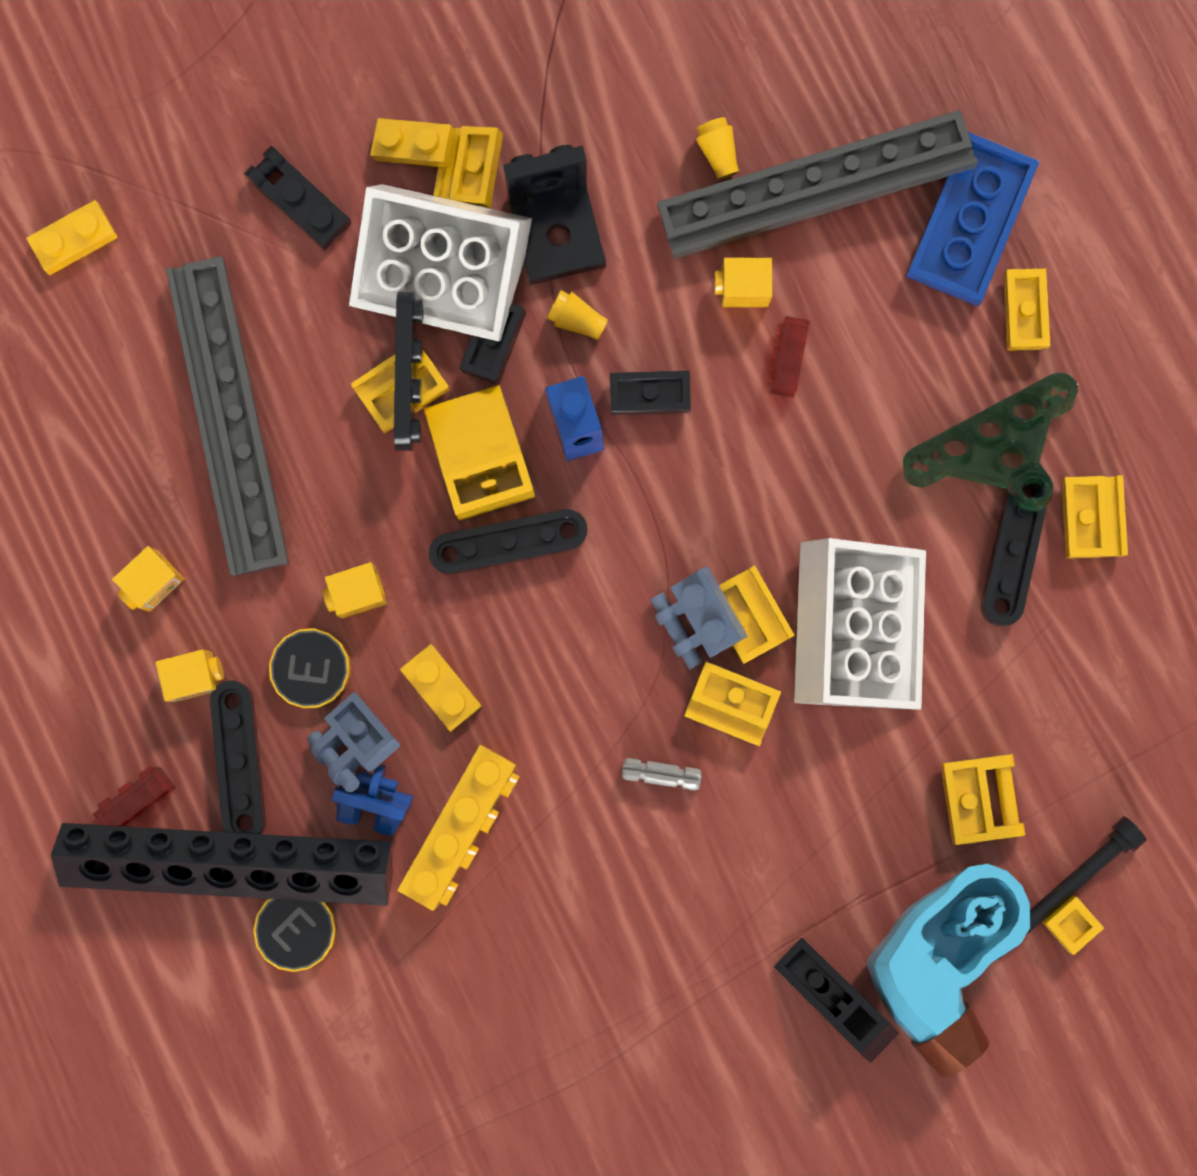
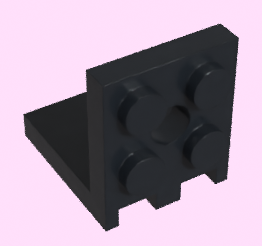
[503,145,606,285]

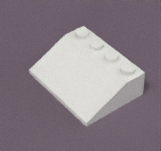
[349,184,532,341]
[794,538,926,710]

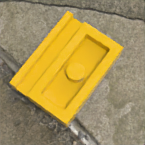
[433,126,503,209]
[351,350,450,434]
[1061,475,1128,559]
[719,565,795,665]
[684,662,781,746]

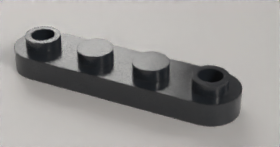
[394,291,424,451]
[981,469,1050,627]
[429,509,587,575]
[210,681,266,834]

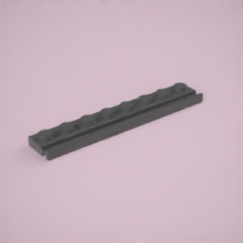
[657,110,978,259]
[166,256,290,577]

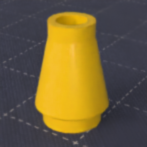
[695,117,740,180]
[547,290,608,340]

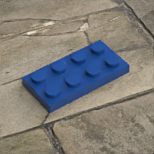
[905,132,1040,306]

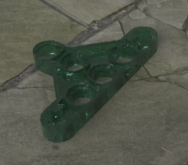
[903,373,1078,512]

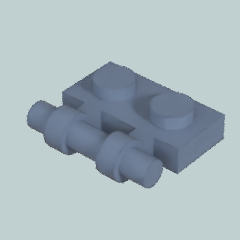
[650,566,748,670]
[307,691,401,792]

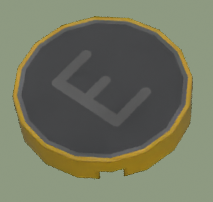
[269,628,351,709]
[253,899,336,972]

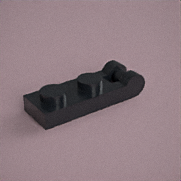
[243,146,351,251]

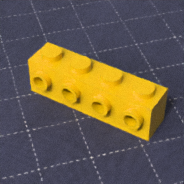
[397,745,520,911]

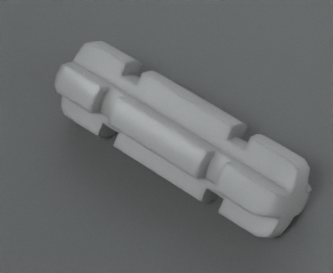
[622,758,702,791]

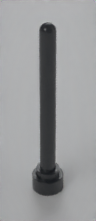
[997,816,1147,960]

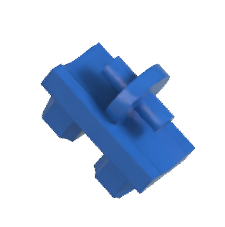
[332,764,413,836]

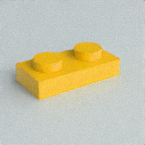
[370,118,455,168]
[26,200,118,276]
[1003,268,1050,351]
[400,644,483,732]

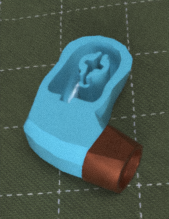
[867,864,1030,1077]

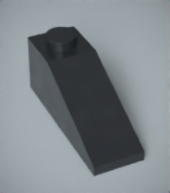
[774,937,899,1063]

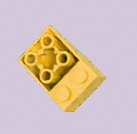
[424,385,535,522]

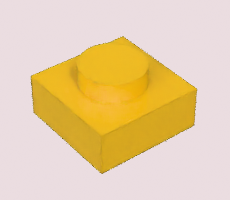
[1042,895,1104,955]

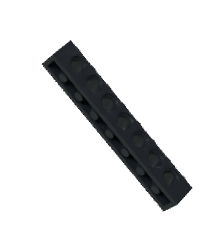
[51,823,393,906]

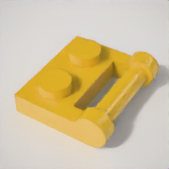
[940,754,1026,845]

